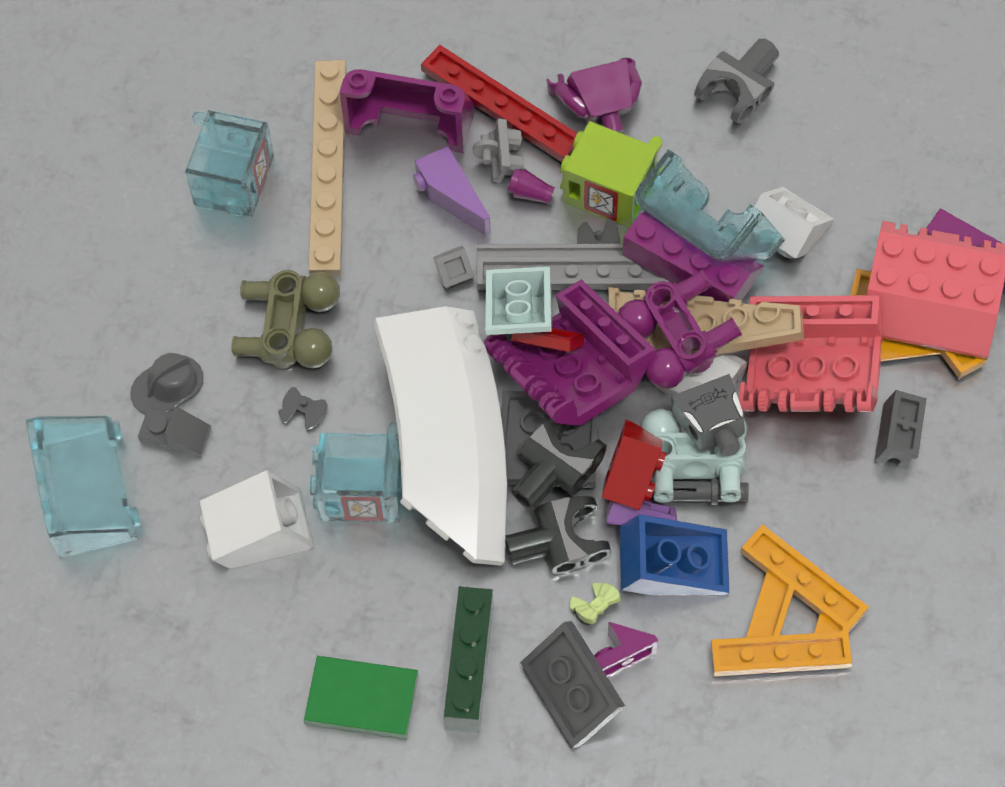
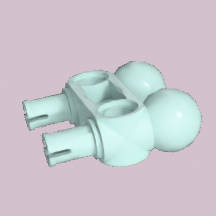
[640,409,748,503]

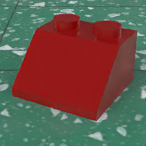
[602,419,667,510]

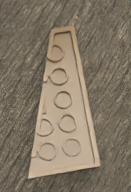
[608,287,804,355]

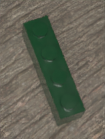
[444,586,494,733]

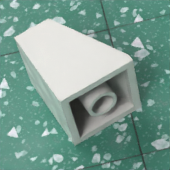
[200,470,314,569]

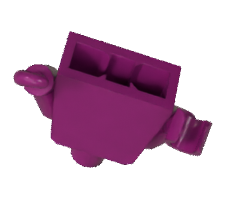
[546,58,642,133]

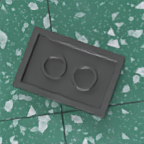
[520,621,626,748]

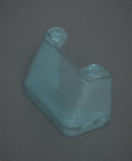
[635,149,785,262]
[26,415,141,558]

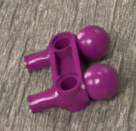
[618,270,742,389]

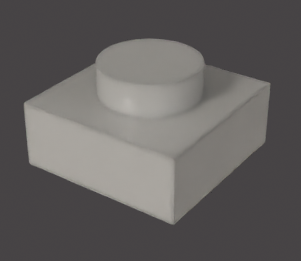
[433,246,474,288]

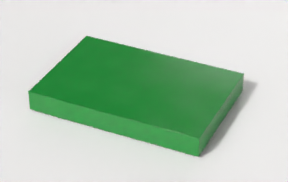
[304,655,418,739]

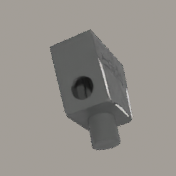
[671,374,745,456]

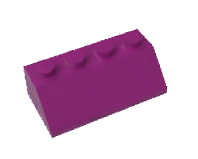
[622,206,764,302]

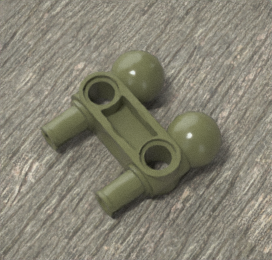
[231,270,340,369]

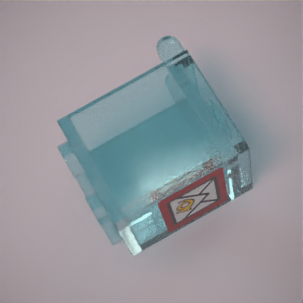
[185,110,274,217]
[310,422,402,523]

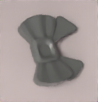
[577,219,620,244]
[278,387,328,430]

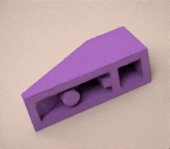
[413,146,491,235]

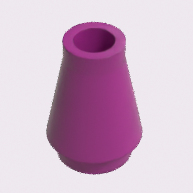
[507,168,555,204]

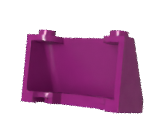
[339,69,474,153]

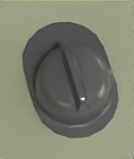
[130,353,203,414]

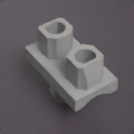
[473,119,524,183]

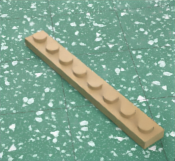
[309,60,346,276]

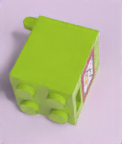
[560,121,662,228]

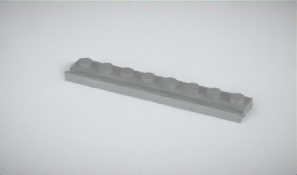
[477,243,730,290]

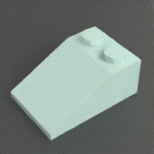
[485,266,553,335]

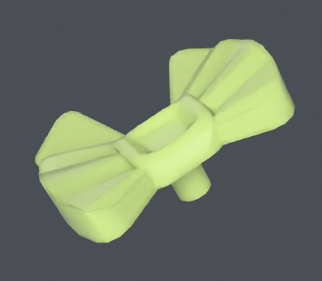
[570,583,621,624]

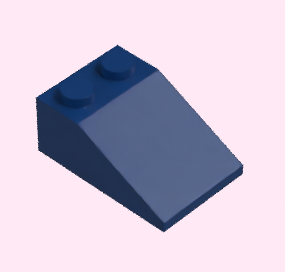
[620,514,729,595]

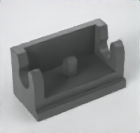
[874,390,927,467]

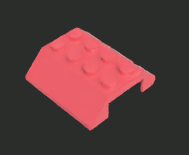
[867,220,1005,359]
[739,295,882,412]

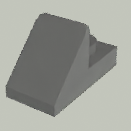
[138,407,211,457]

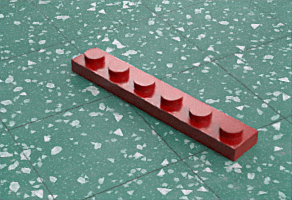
[421,44,577,162]

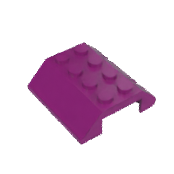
[484,279,656,426]

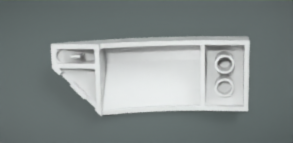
[373,306,507,566]

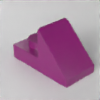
[594,622,658,677]

